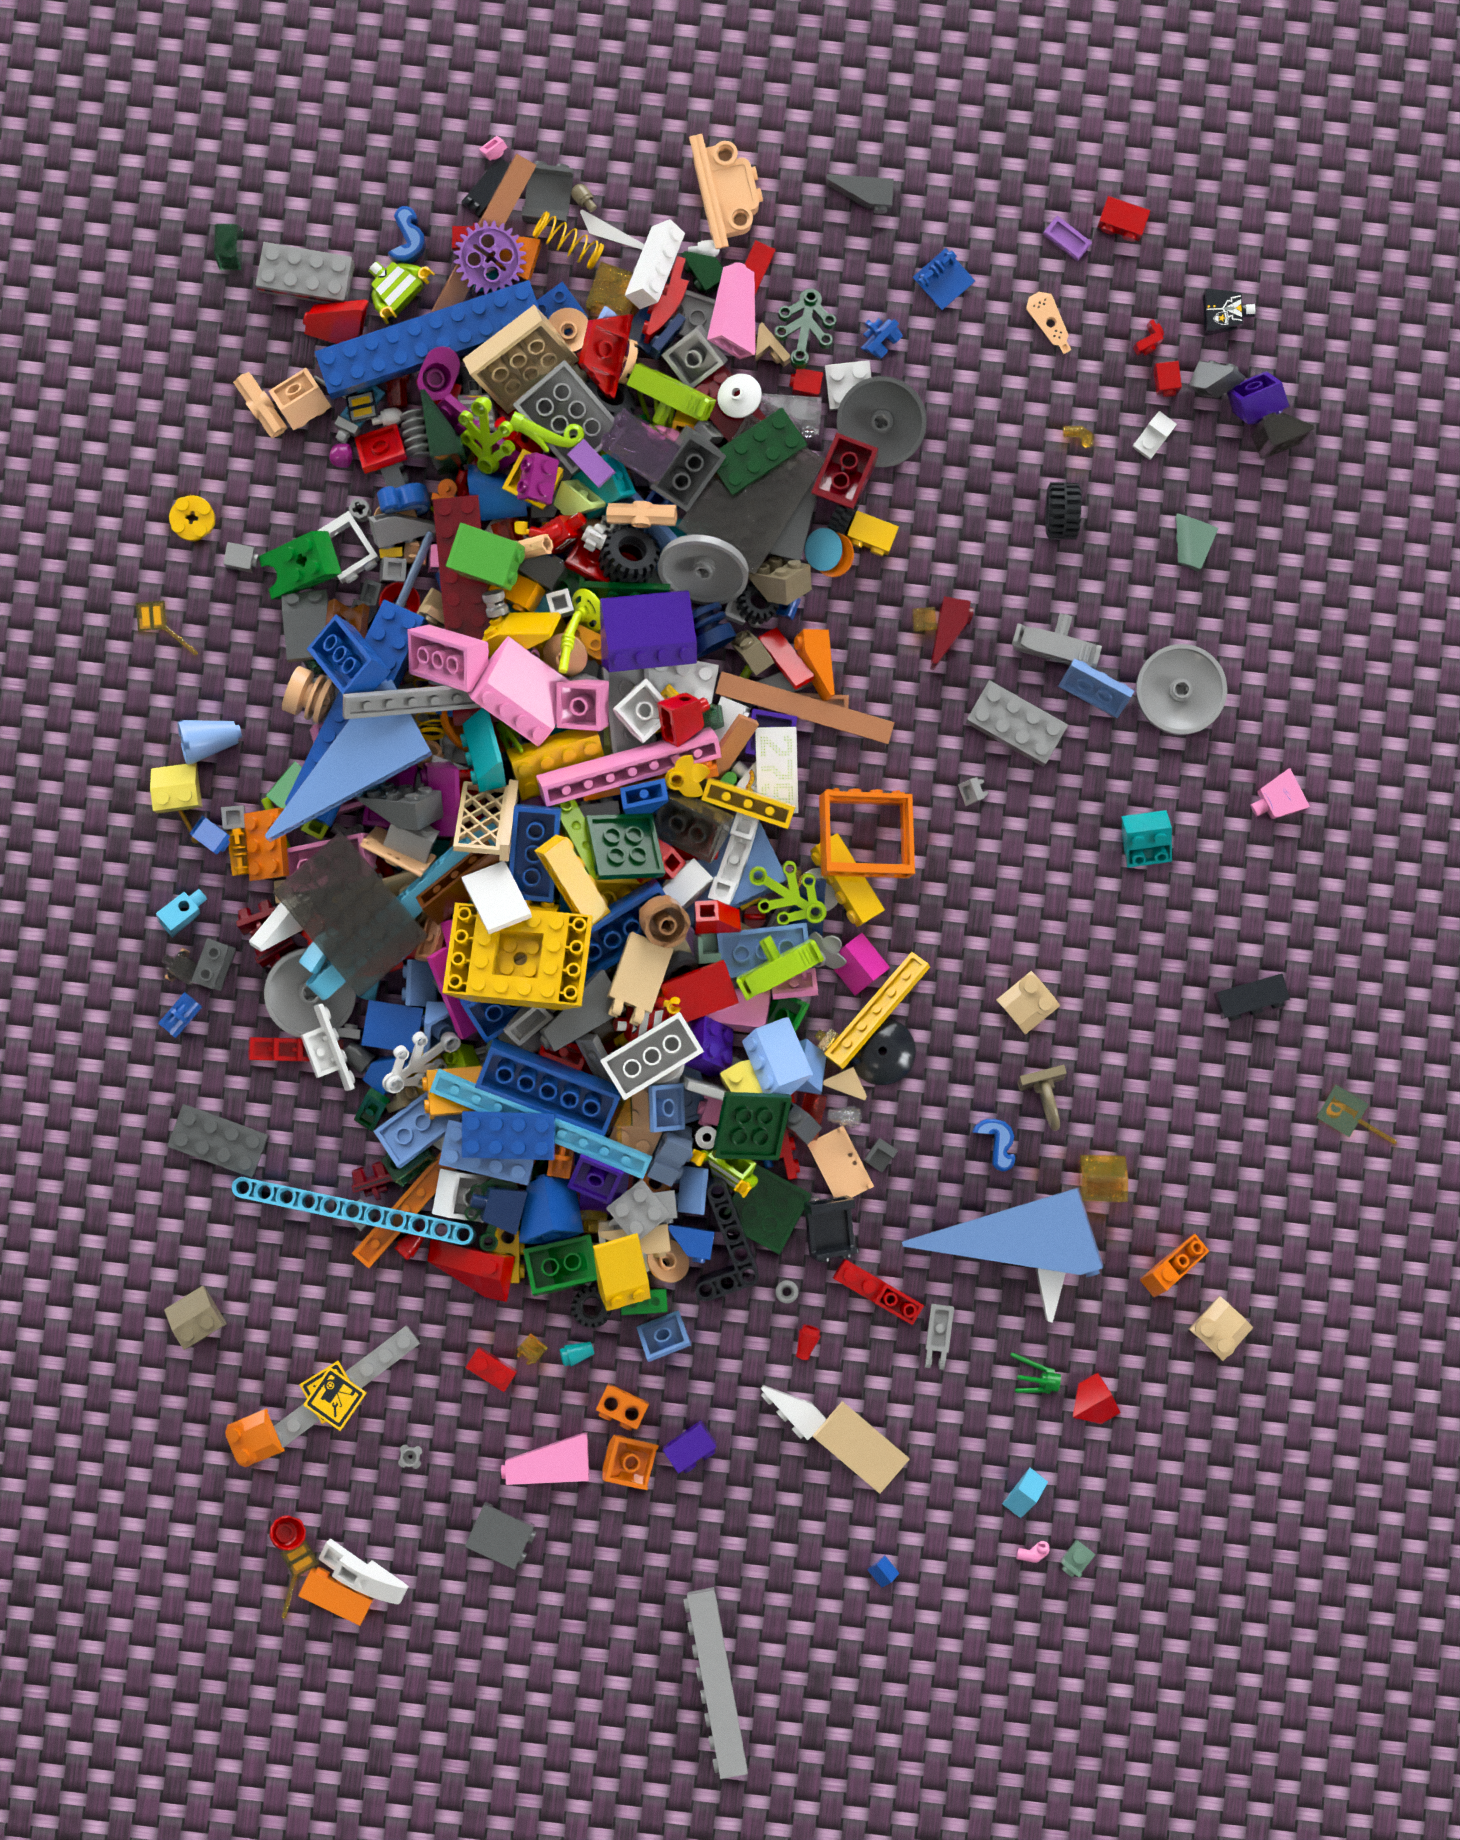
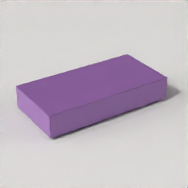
[1043,216,1092,262]
[567,439,616,488]

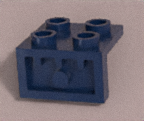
[628,306,686,361]

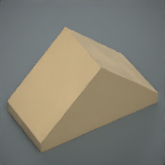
[823,1067,867,1101]

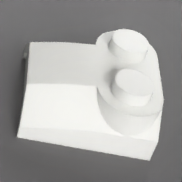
[613,678,665,743]

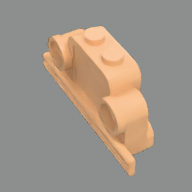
[689,134,763,249]

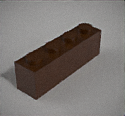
[416,840,509,925]

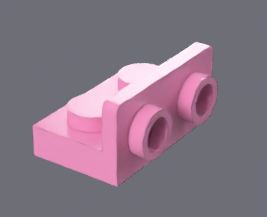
[772,968,818,999]

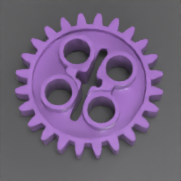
[453,220,526,295]

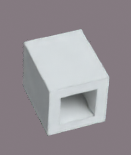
[546,588,574,618]

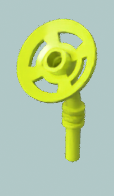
[558,589,601,673]

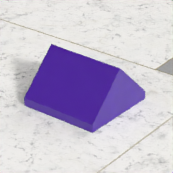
[567,1154,624,1205]

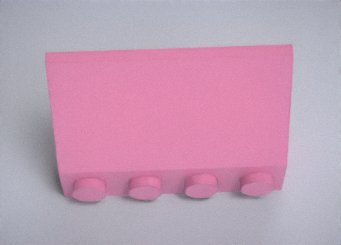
[467,636,570,747]

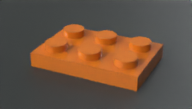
[244,808,290,881]

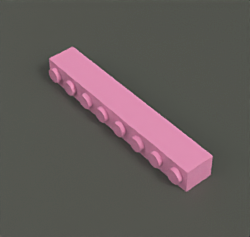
[536,726,721,807]

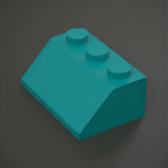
[460,708,506,793]

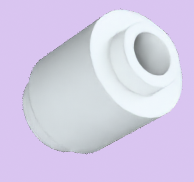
[695,1126,716,1149]

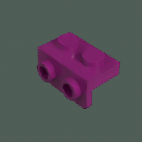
[517,452,559,505]

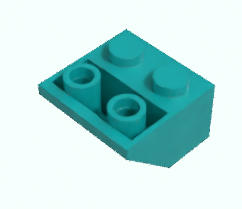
[1122,810,1172,868]

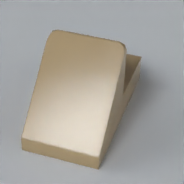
[755,323,791,367]

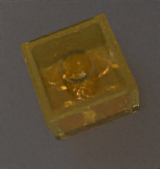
[586,262,636,316]

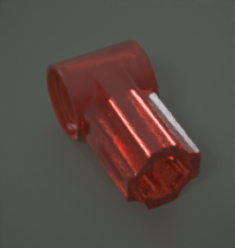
[386,374,409,409]

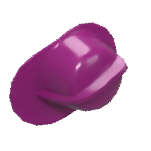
[417,346,460,401]

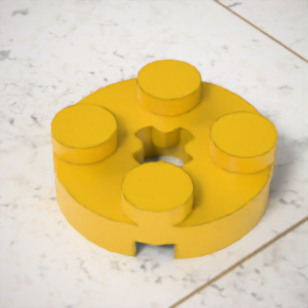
[169,495,215,541]

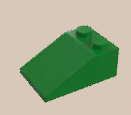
[523,1235,597,1296]

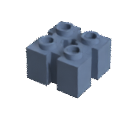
[647,1125,694,1187]

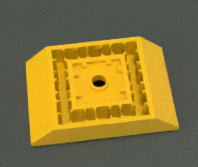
[442,903,593,1010]

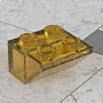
[1079,1155,1128,1202]

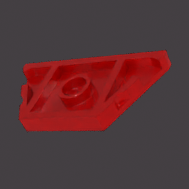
[578,314,634,399]

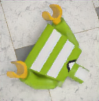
[369,262,435,324]
[689,1148,758,1198]

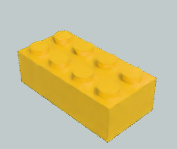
[506,729,604,801]

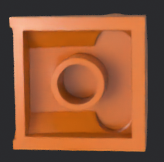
[226,1408,285,1467]
[602,1435,659,1490]

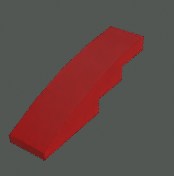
[248,1037,344,1062]

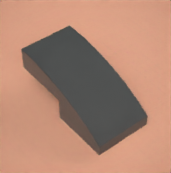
[351,578,387,624]

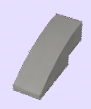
[503,1006,557,1046]

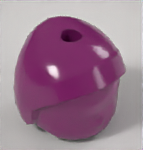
[329,443,353,468]

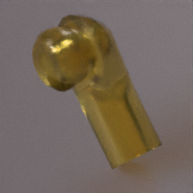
[1063,426,1095,447]

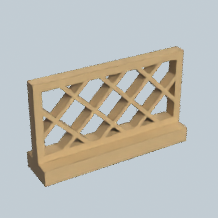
[453,779,519,861]

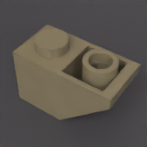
[730,630,774,676]

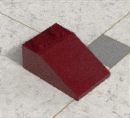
[694,364,766,443]
[811,432,879,510]
[930,596,974,670]

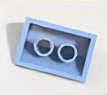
[742,1017,813,1095]

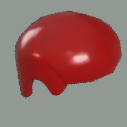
[269,1515,306,1551]

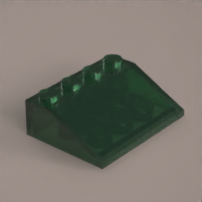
[420,389,468,475]

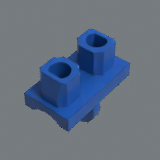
[861,318,903,359]
[158,992,203,1038]

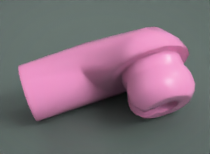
[1016,1541,1050,1563]

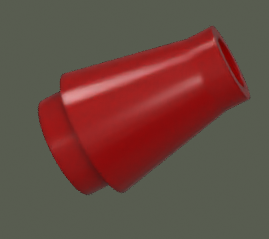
[394,1226,426,1261]
[796,1324,821,1360]

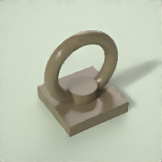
[1018,1065,1067,1131]

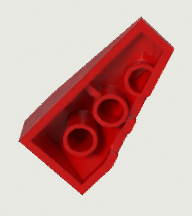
[427,1239,515,1302]

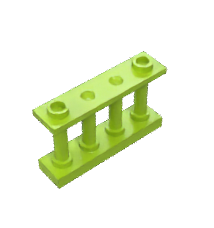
[552,799,596,879]

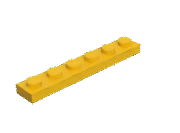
[824,952,930,1069]

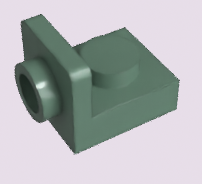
[1060,1539,1095,1578]

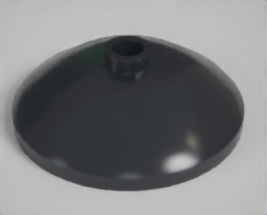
[850,1018,916,1085]

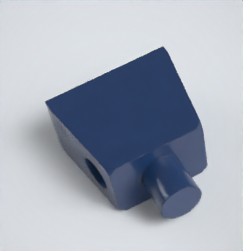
[470,1186,527,1235]

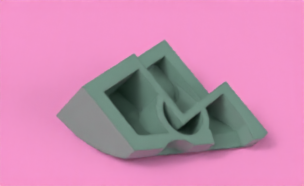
[1175,513,1219,572]

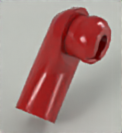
[455,469,470,497]

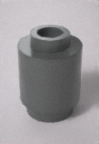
[344,1042,376,1074]

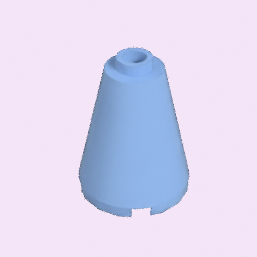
[177,720,242,765]

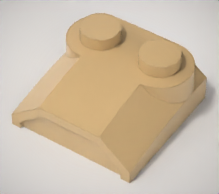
[996,971,1060,1035]
[1189,1296,1253,1361]

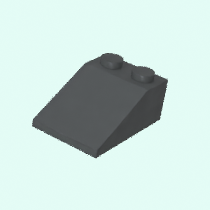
[282,589,329,663]

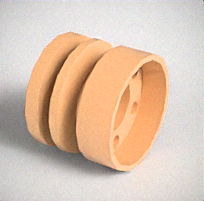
[282,666,336,724]

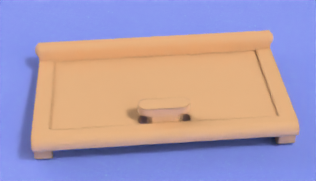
[360,827,437,877]
[808,1126,874,1198]

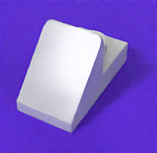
[1132,411,1177,460]

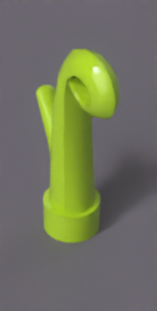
[510,411,585,453]

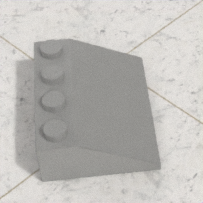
[513,360,624,476]

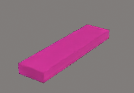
[427,947,477,1039]

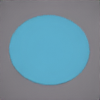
[805,528,842,571]

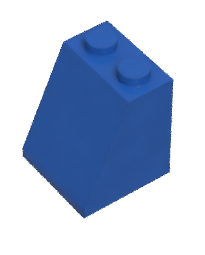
[467,464,531,521]
[361,1000,425,1053]
[519,1174,584,1245]

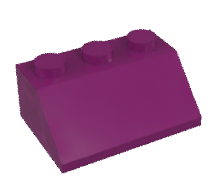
[420,761,460,837]

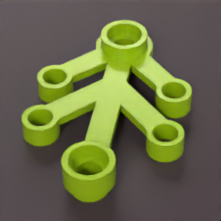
[458,397,515,474]
[749,861,827,925]

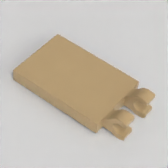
[607,932,674,1026]

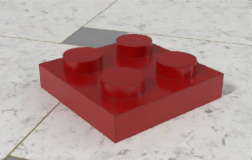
[354,423,407,474]

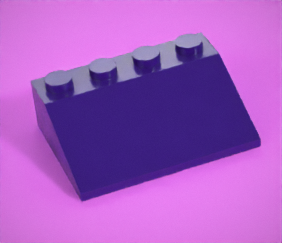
[600,590,697,672]

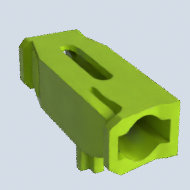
[627,363,716,426]
[736,935,824,1001]

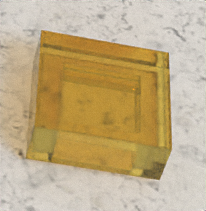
[912,607,937,632]

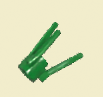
[1010,1352,1061,1394]

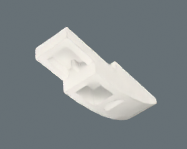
[318,1539,409,1604]

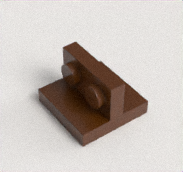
[325,598,370,639]

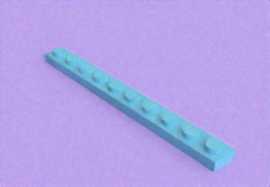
[429,1069,652,1179]

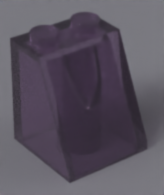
[600,408,681,485]

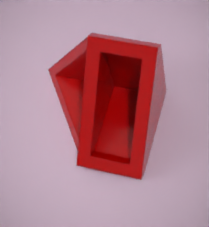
[1072,1372,1121,1424]

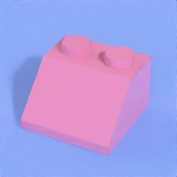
[557,679,609,731]

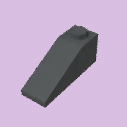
[826,174,894,214]

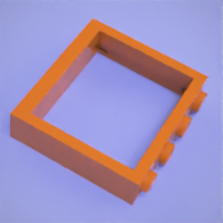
[819,788,915,878]

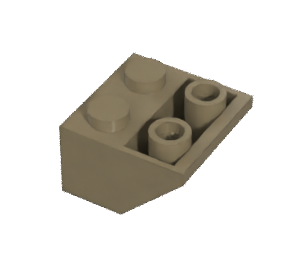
[748,556,812,605]

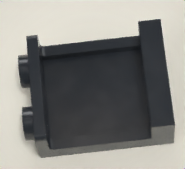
[804,1195,859,1262]

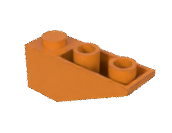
[1140,1234,1209,1297]

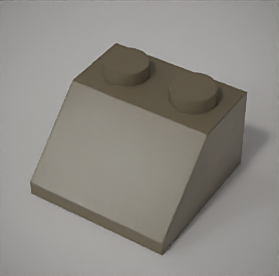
[164,1285,227,1350]

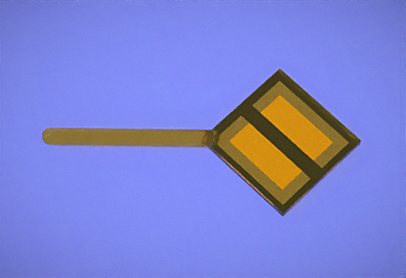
[136,600,198,655]
[280,1538,320,1619]

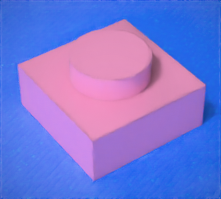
[479,136,508,161]

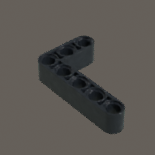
[695,1177,759,1301]

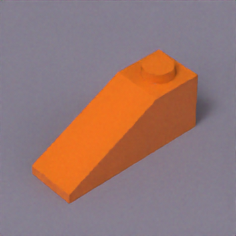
[794,629,835,701]

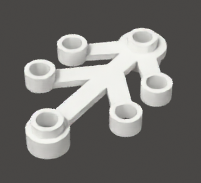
[382,1032,461,1093]

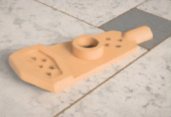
[1026,292,1071,354]

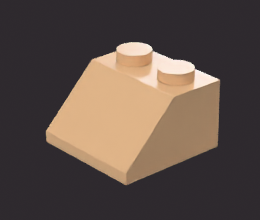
[269,368,331,431]

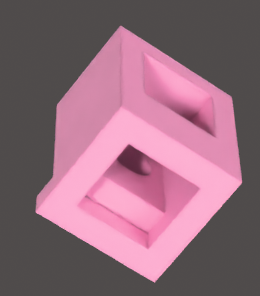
[697,1094,723,1127]

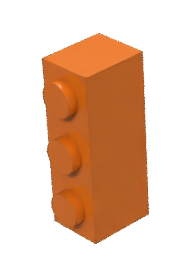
[298,1567,374,1626]

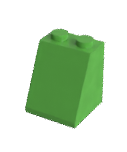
[446,523,525,591]

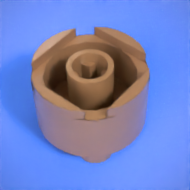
[639,895,690,948]

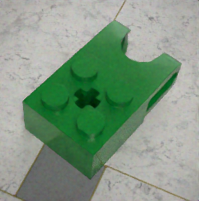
[258,531,342,600]

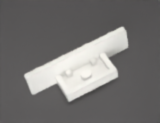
[300,1003,355,1091]

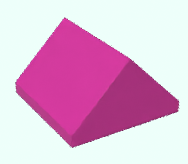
[834,933,890,996]

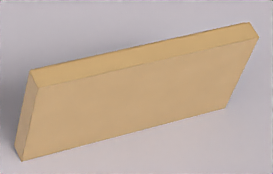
[812,1401,910,1493]

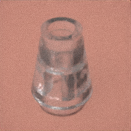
[828,1106,862,1128]

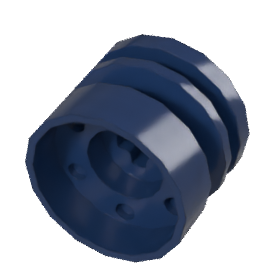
[692,602,737,658]

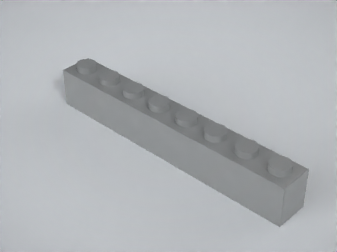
[684,1587,748,1779]

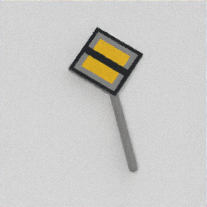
[313,376,378,423]

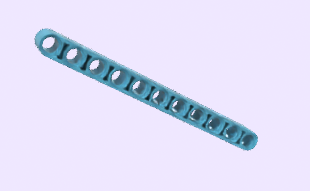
[306,817,498,1000]
[232,1177,476,1245]

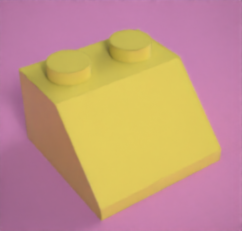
[150,763,202,813]
[720,1060,763,1093]

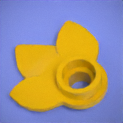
[665,755,710,797]

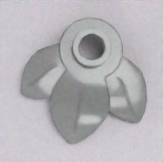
[808,932,847,969]

